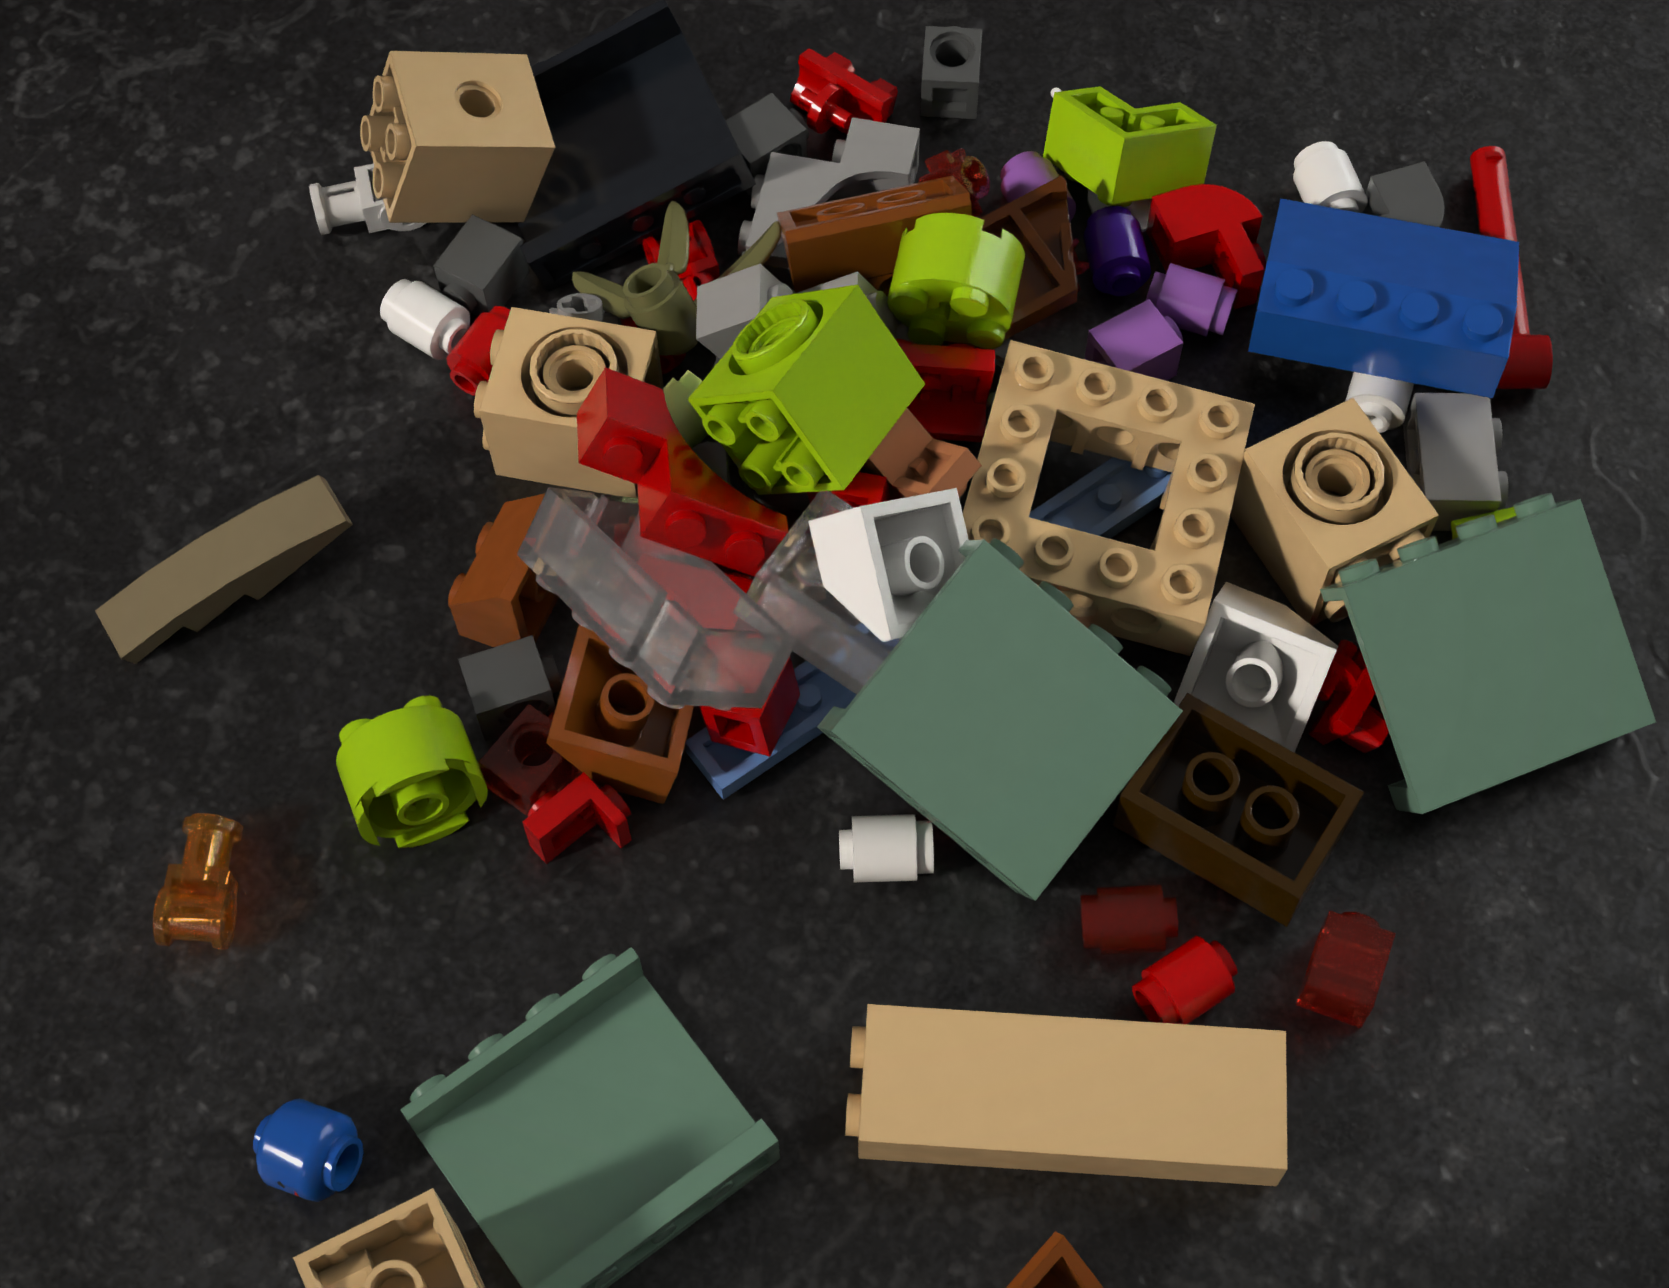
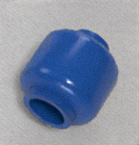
[253,1099,363,1202]

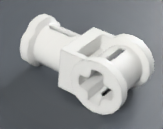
[309,163,426,235]

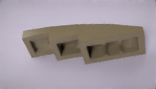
[95,475,353,664]

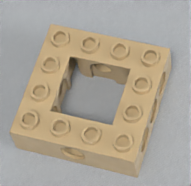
[963,340,1255,656]

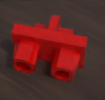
[790,48,898,135]
[1308,640,1389,754]

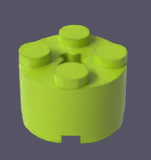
[887,213,1025,349]
[336,696,488,848]

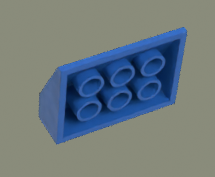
[1248,198,1519,398]

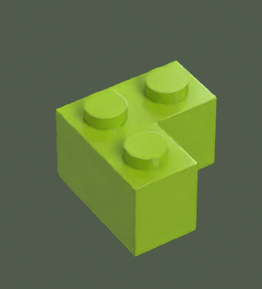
[1043,86,1217,207]

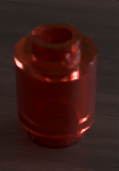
[1080,884,1178,955]

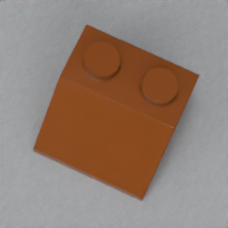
[448,491,580,647]
[546,623,706,804]

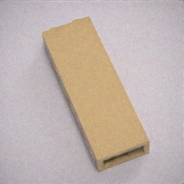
[845,1004,1288,1186]

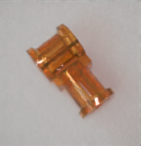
[153,813,243,950]

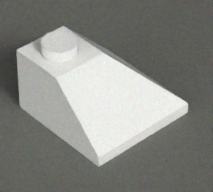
[808,488,969,642]
[1174,582,1338,753]

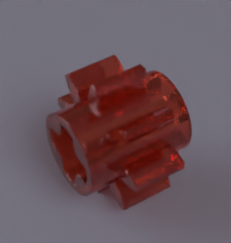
[918,148,990,217]

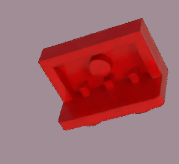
[895,339,995,442]

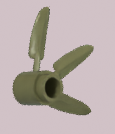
[572,201,782,356]

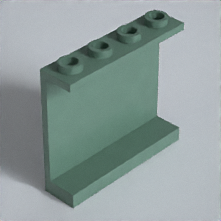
[1320,493,1656,814]
[817,538,1183,901]
[400,947,780,1288]

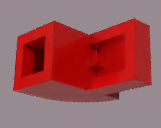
[1146,184,1266,310]

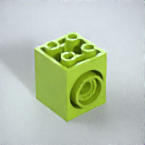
[688,284,925,495]

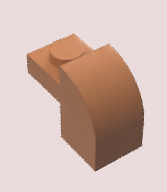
[859,408,982,500]

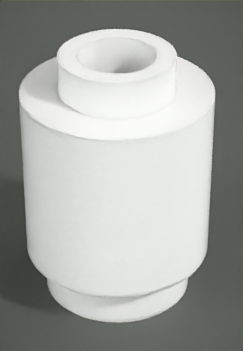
[1293,141,1368,213]
[380,279,470,360]
[1345,372,1414,433]
[839,814,934,883]

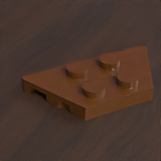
[866,175,1077,349]

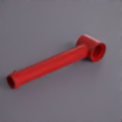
[1470,146,1553,389]

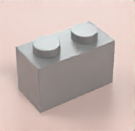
[1403,393,1508,531]

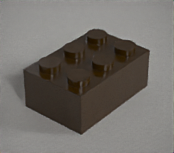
[1113,693,1364,927]

